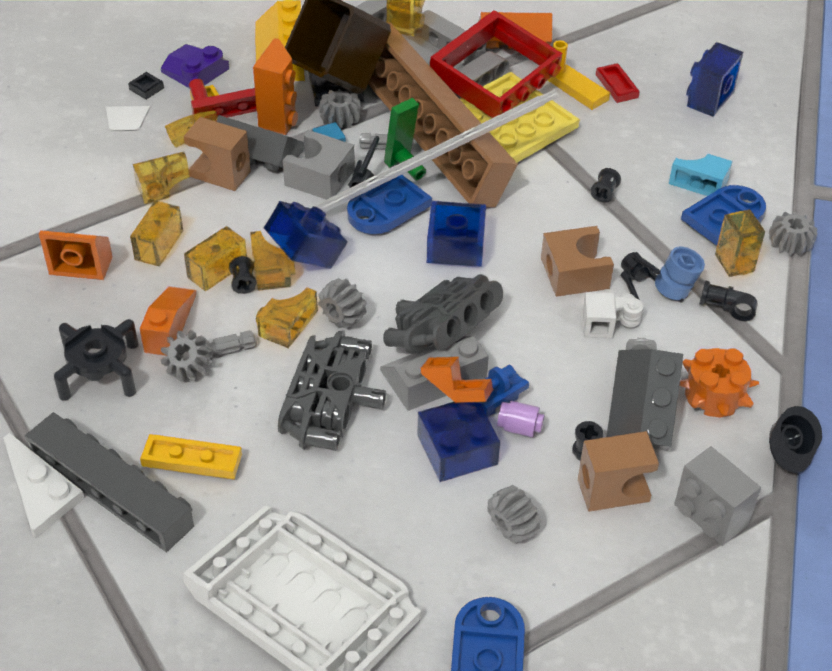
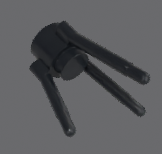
[348,136,399,188]
[620,252,684,303]

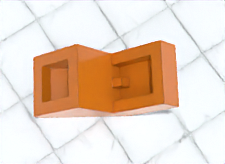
[421,357,493,403]

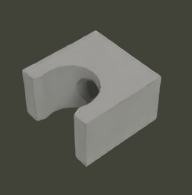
[283,130,355,200]

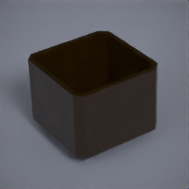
[285,0,391,94]

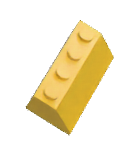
[255,0,305,81]

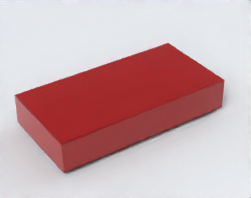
[596,63,640,103]

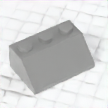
[380,336,489,411]

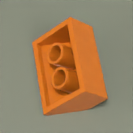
[478,12,552,49]
[253,38,298,135]

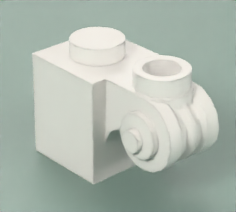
[582,292,643,338]

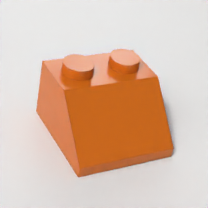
[39,230,113,280]

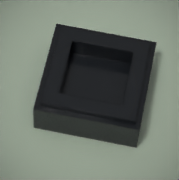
[128,72,164,100]

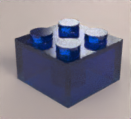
[686,42,744,117]
[263,201,348,269]
[426,201,486,267]
[417,402,500,482]

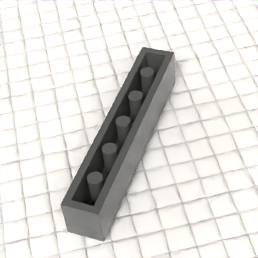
[25,412,194,553]

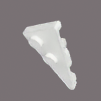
[3,433,84,538]

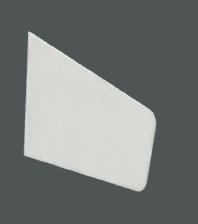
[106,106,150,130]

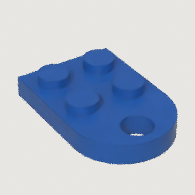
[347,175,432,234]
[681,185,766,248]
[451,597,525,671]

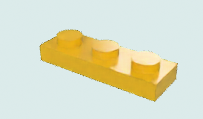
[140,434,242,479]

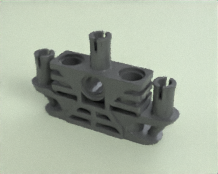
[383,274,503,354]
[278,330,386,451]

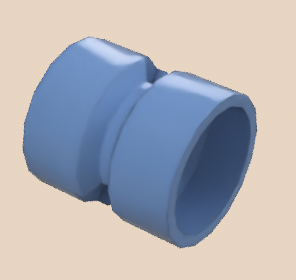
[655,246,705,300]

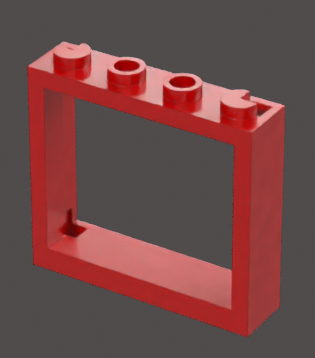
[430,10,563,118]

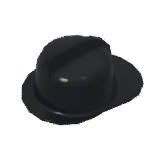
[769,406,822,473]

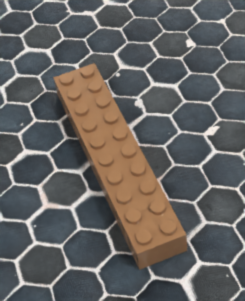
[368,22,518,208]

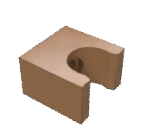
[183,117,251,191]
[541,226,614,297]
[577,431,659,512]

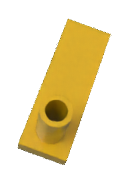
[548,40,610,110]

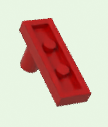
[189,79,257,123]

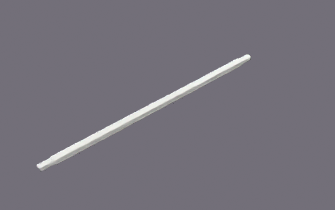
[284,89,559,229]

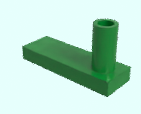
[384,97,426,181]

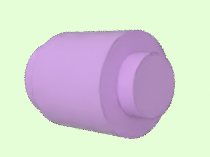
[497,401,545,437]

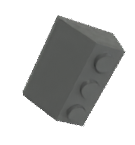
[217,115,304,172]
[606,349,684,451]

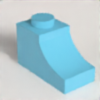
[669,154,733,196]

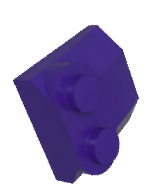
[161,44,229,89]

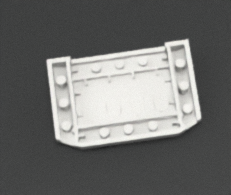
[183,506,421,671]

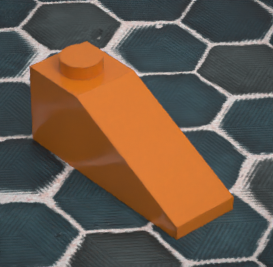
[140,286,197,356]

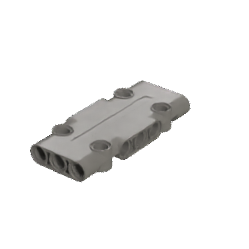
[356,0,509,99]

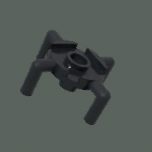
[53,319,139,401]

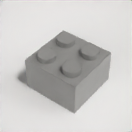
[674,446,761,546]

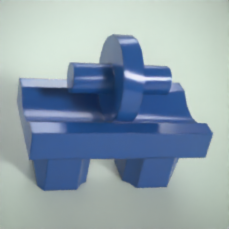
[475,364,529,417]

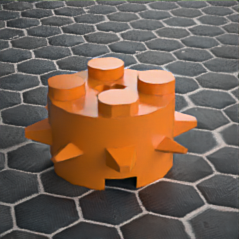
[679,348,759,418]

